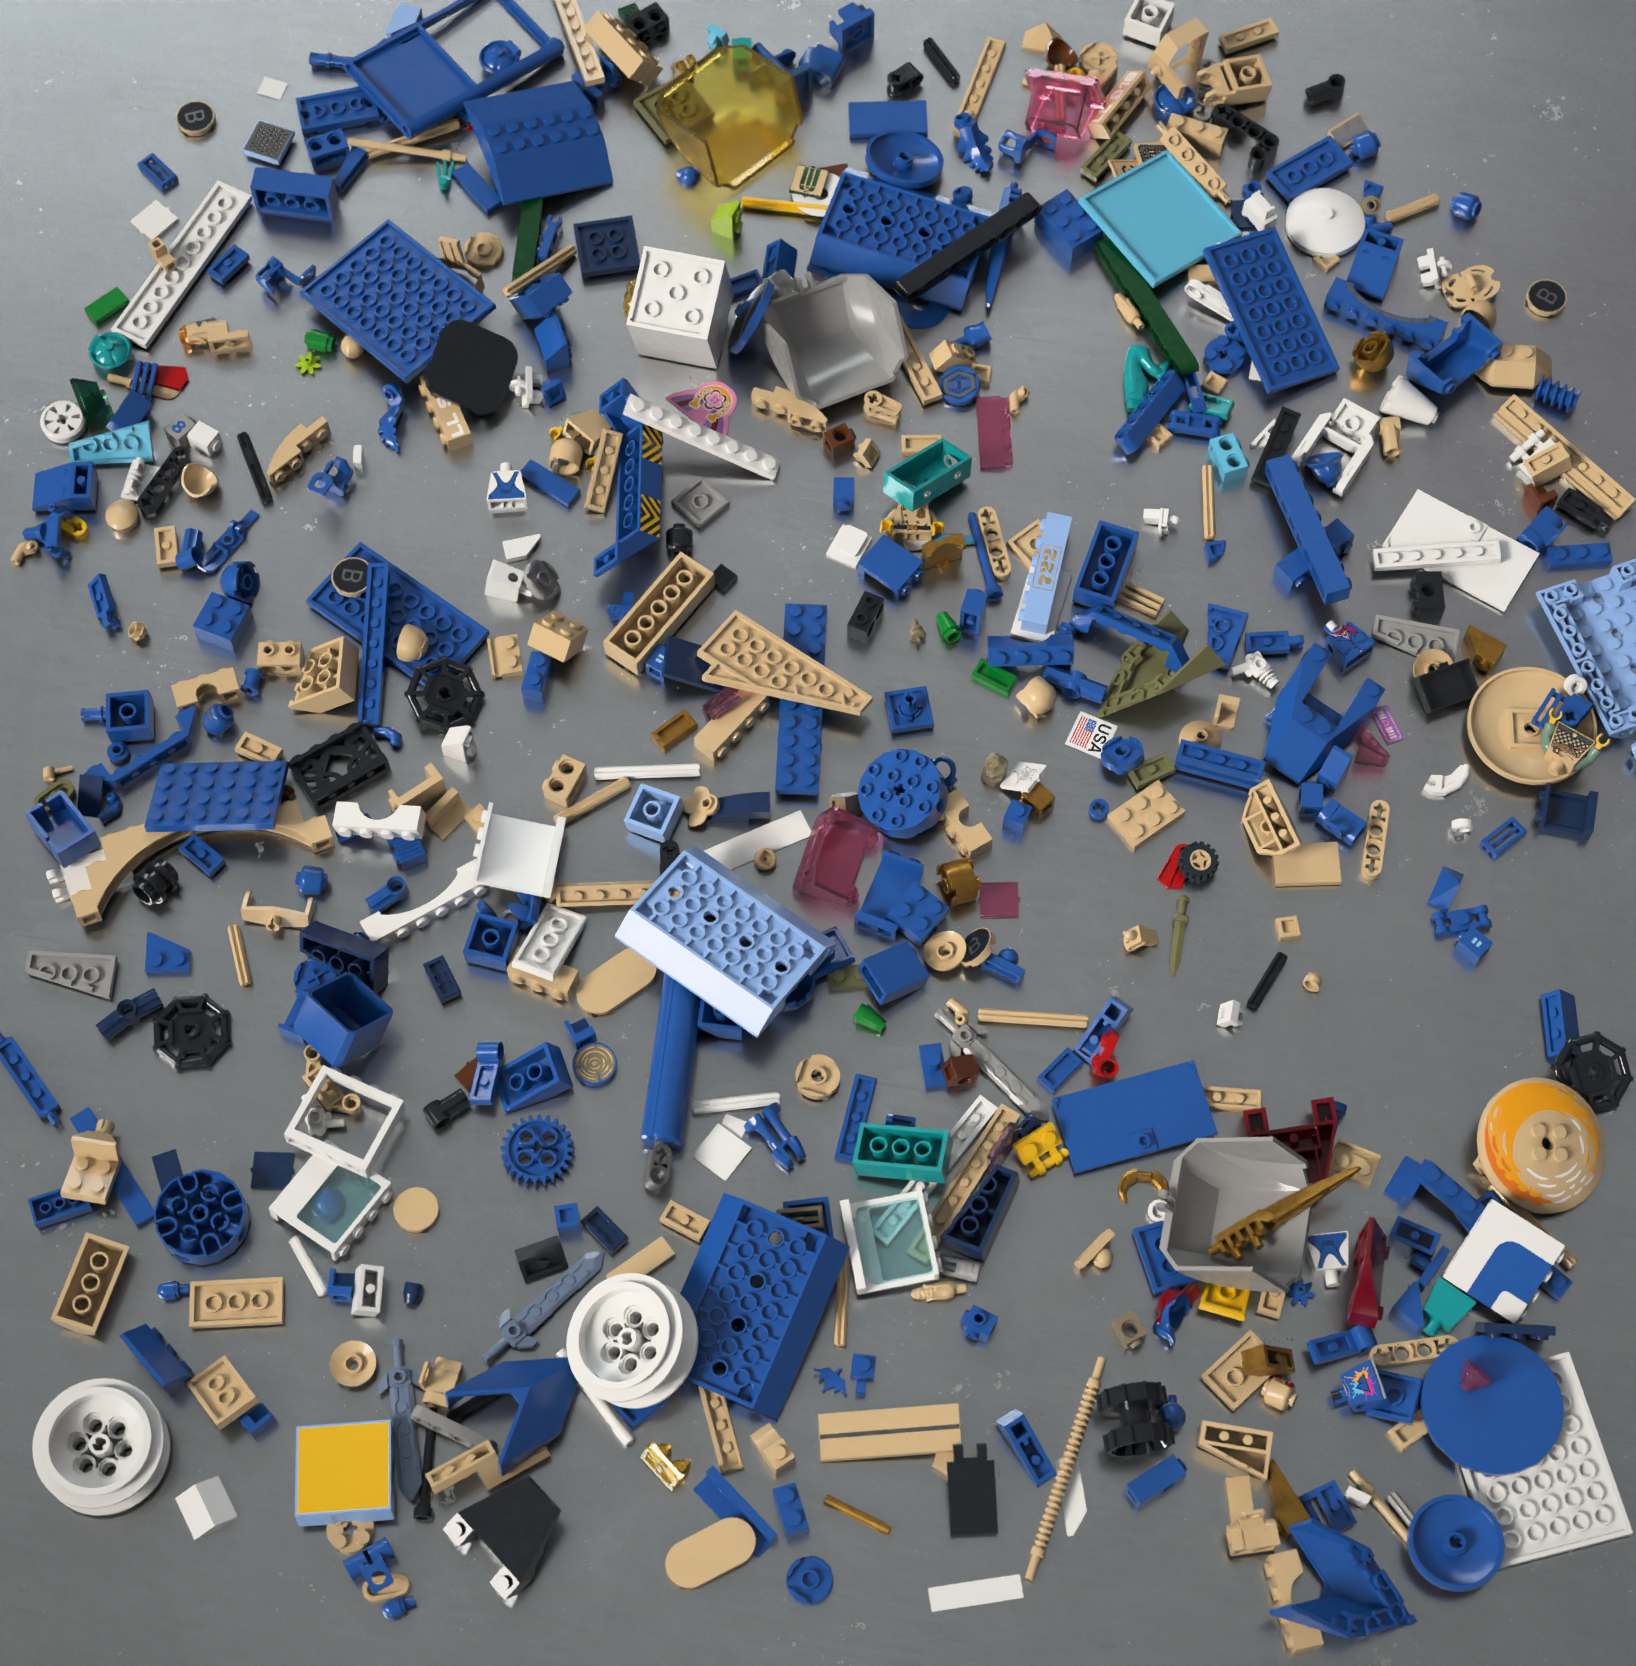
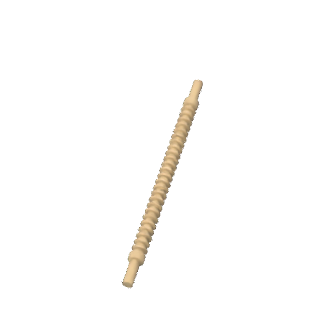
[1025,1357,1107,1581]

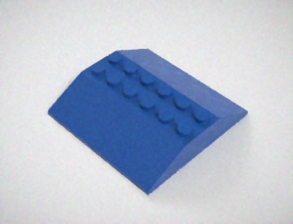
[463,81,614,206]

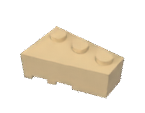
[1197,1420,1273,1481]

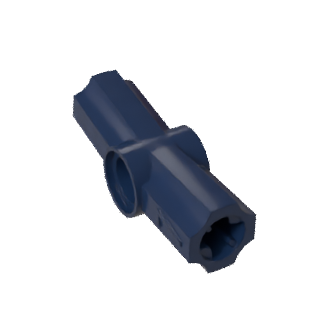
[95,988,164,1041]

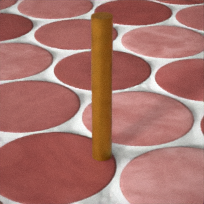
[824,1494,892,1534]

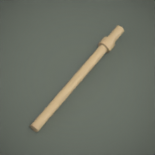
[348,137,467,162]
[1348,1468,1408,1543]

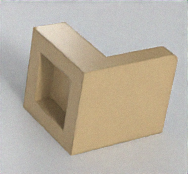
[1213,694,1240,730]

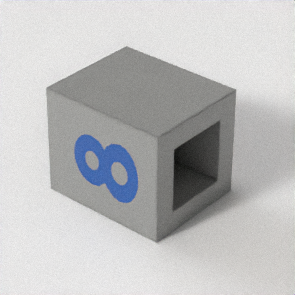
[164,412,197,447]

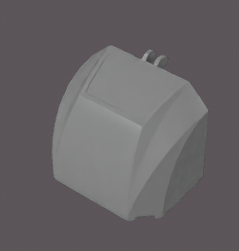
[759,271,909,409]
[1155,1137,1313,1293]

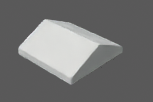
[175,1476,239,1541]

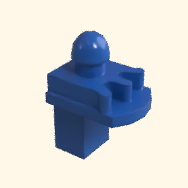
[607,592,635,623]

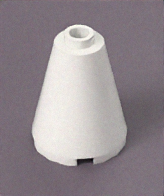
[1380,375,1439,425]

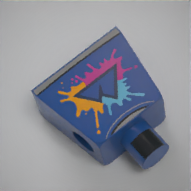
[1331,1358,1391,1412]

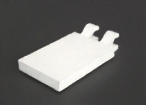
[46,849,134,904]

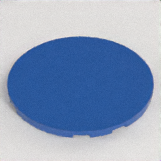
[1420,1335,1564,1476]

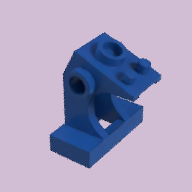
[571,55,623,110]

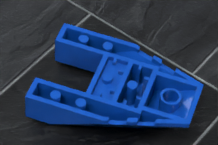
[1263,642,1386,784]

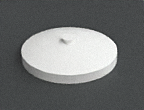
[1285,188,1365,258]

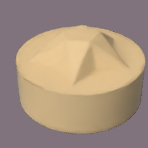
[754,848,777,871]

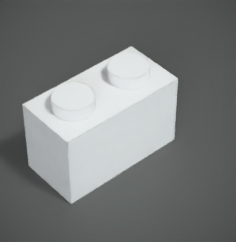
[351,1264,384,1317]

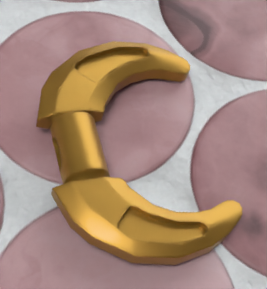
[1118,1169,1169,1203]

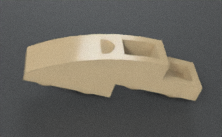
[751,386,828,433]
[267,416,330,486]

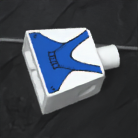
[487,462,528,511]
[1305,1231,1348,1287]

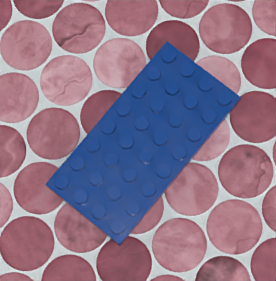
[1202,227,1340,394]
[306,542,490,687]

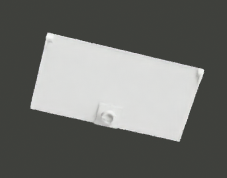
[1382,489,1540,612]

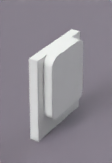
[826,524,872,568]

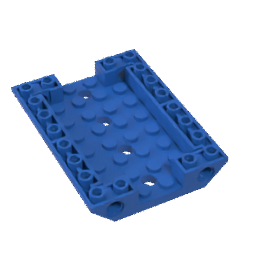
[809,167,995,311]
[652,1193,851,1420]

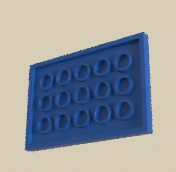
[144,761,289,832]

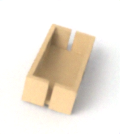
[583,11,664,86]

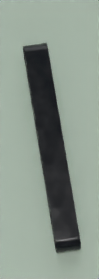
[893,192,1042,303]

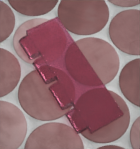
[976,396,1013,470]

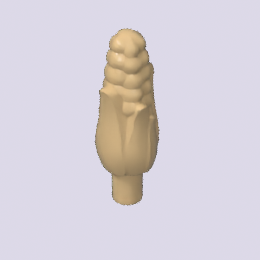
[1114,293,1145,330]
[911,1281,966,1302]

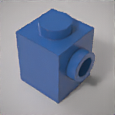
[961,1304,998,1343]

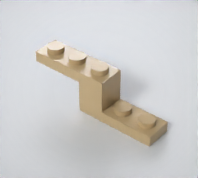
[425,1440,551,1494]

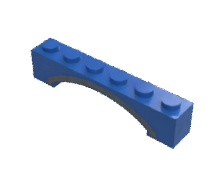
[1324,277,1448,350]

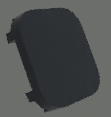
[423,319,518,416]

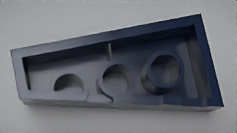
[300,921,389,994]
[940,1164,1020,1262]

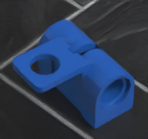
[1515,506,1568,553]
[1316,798,1367,846]
[343,1537,398,1593]

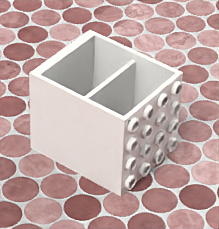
[626,246,734,369]

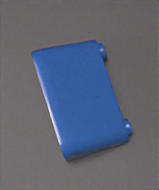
[1406,312,1503,395]

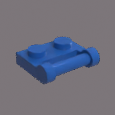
[1298,1480,1357,1532]

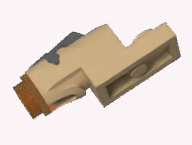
[178,317,252,353]

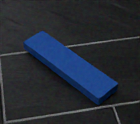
[835,1074,877,1163]

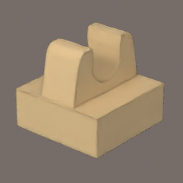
[853,438,881,468]

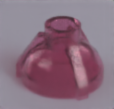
[1459,1358,1493,1393]

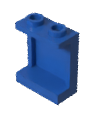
[858,534,924,600]

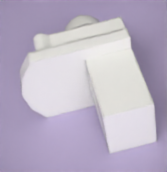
[1143,508,1180,537]

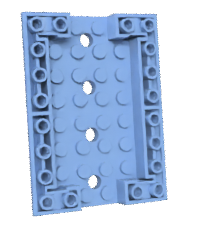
[1536,559,1636,739]
[615,846,837,1038]

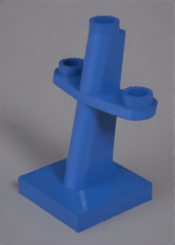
[748,42,813,110]

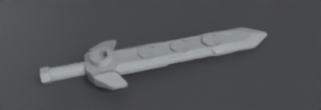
[934,1008,1049,1121]

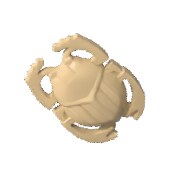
[1441,265,1500,308]

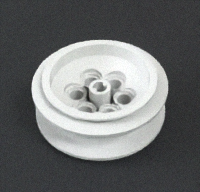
[567,1273,699,1409]
[32,1378,170,1516]

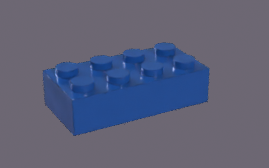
[28,1188,93,1229]

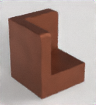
[1524,483,1559,514]

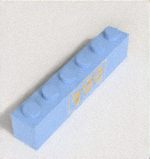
[1018,512,1072,635]

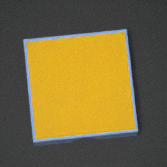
[295,1419,395,1527]

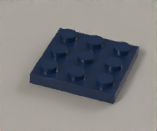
[573,215,640,278]

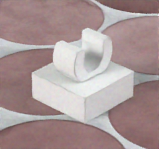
[1217,1000,1245,1028]

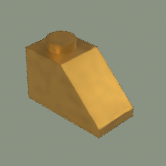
[1464,625,1507,673]
[1241,1344,1295,1377]

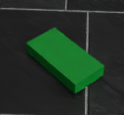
[84,287,130,325]
[971,658,1018,696]

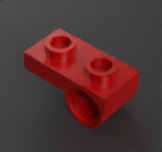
[1091,1028,1120,1078]

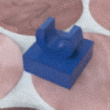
[541,378,567,406]

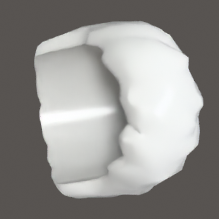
[768,270,797,301]

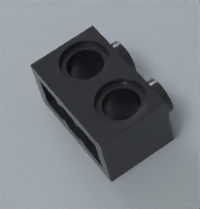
[624,2,670,44]
[847,591,884,644]

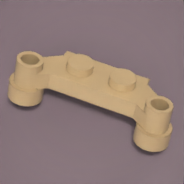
[302,1045,361,1116]

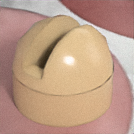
[1303,972,1322,992]

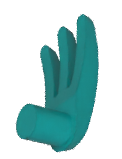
[436,160,454,190]

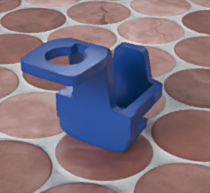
[998,129,1057,164]
[256,256,316,296]
[307,456,354,496]

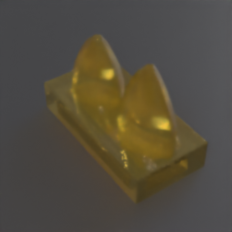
[640,1441,691,1492]

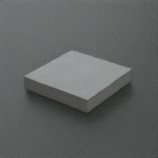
[671,476,730,530]

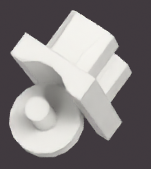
[1417,248,1452,290]
[509,366,543,409]

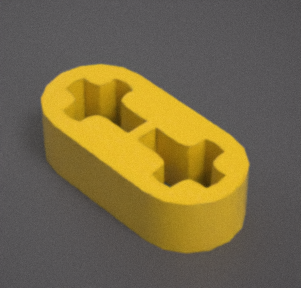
[61,514,89,540]

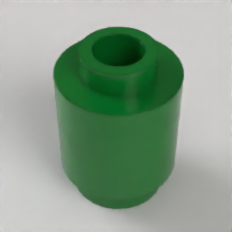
[304,329,336,353]

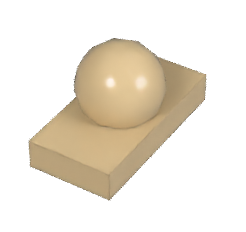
[1086,62,1118,103]
[1074,1229,1115,1270]

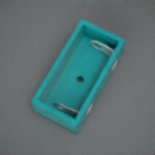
[883,438,972,512]

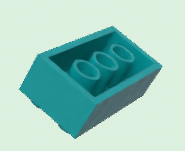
[852,1123,953,1184]

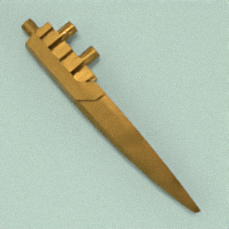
[1207,1166,1362,1262]

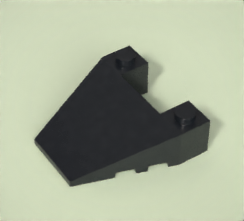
[443,1476,561,1600]

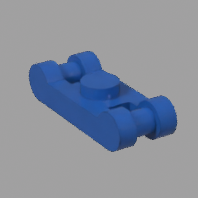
[1167,410,1222,439]
[1432,905,1492,937]

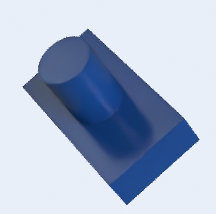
[919,1043,948,1090]
[1410,1245,1451,1292]

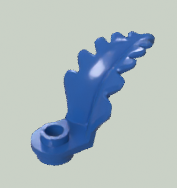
[954,113,994,172]
[378,383,405,452]

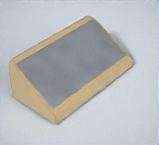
[1327,112,1369,150]

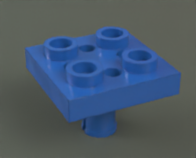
[884,686,934,734]

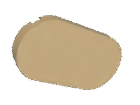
[576,948,657,1016]
[665,1517,756,1589]

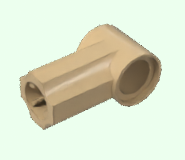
[1376,416,1402,457]

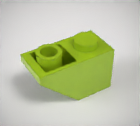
[711,200,743,240]

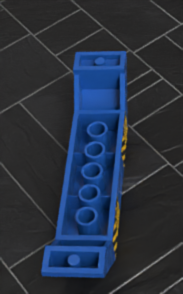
[593,378,664,577]

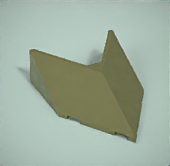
[1096,609,1226,718]

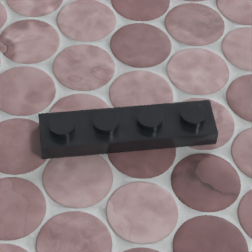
[1251,406,1301,488]

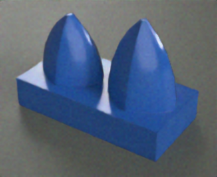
[507,891,541,930]

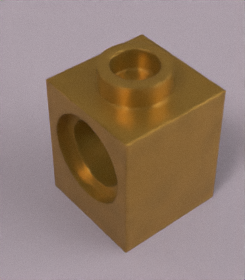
[1020,782,1055,819]

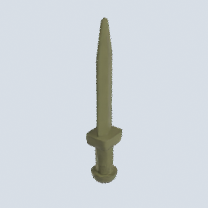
[1170,895,1190,976]

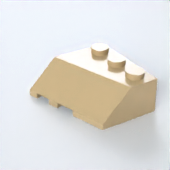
[288,636,359,713]

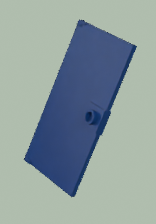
[1051,1060,1218,1174]

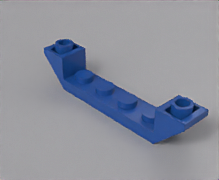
[1069,604,1190,673]
[83,705,199,790]

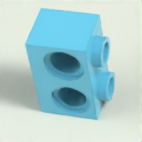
[1208,432,1250,483]

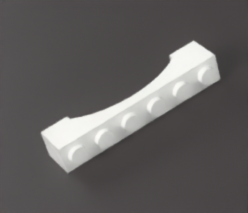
[360,859,490,946]

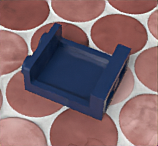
[1535,783,1599,840]

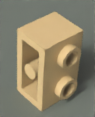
[257,640,304,674]

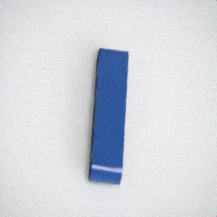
[1114,369,1186,454]

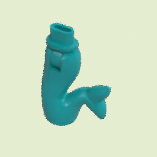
[1124,345,1170,412]

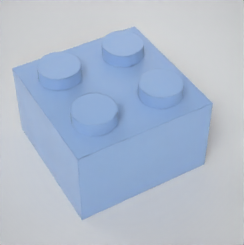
[624,783,684,843]

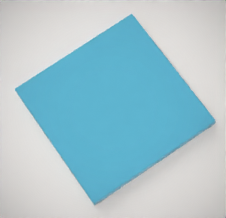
[1078,149,1243,288]

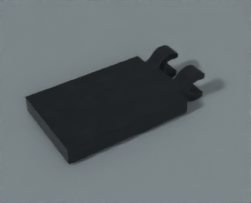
[946,1443,998,1535]

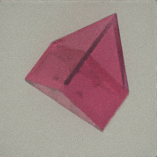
[1354,725,1390,767]

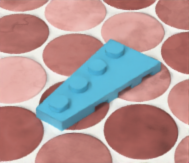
[68,421,155,464]

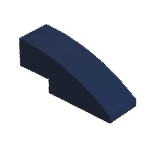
[705,792,770,823]

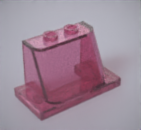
[1024,67,1106,139]

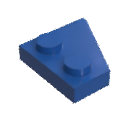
[145,932,192,975]

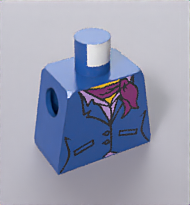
[1324,620,1376,673]

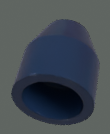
[403,1282,423,1305]

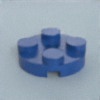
[1204,335,1245,376]
[1101,736,1145,775]

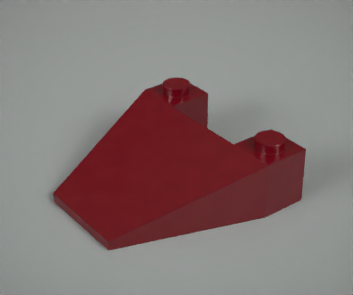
[1243,1097,1337,1184]
[1347,1217,1390,1329]

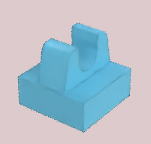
[706,23,730,50]

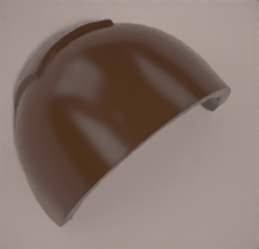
[1045,37,1079,71]

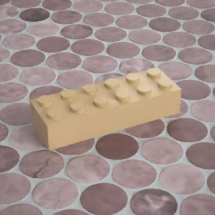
[603,552,715,675]

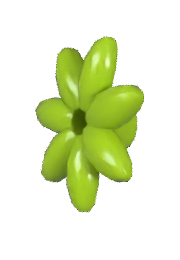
[295,352,321,375]

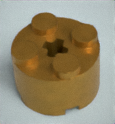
[936,857,982,907]

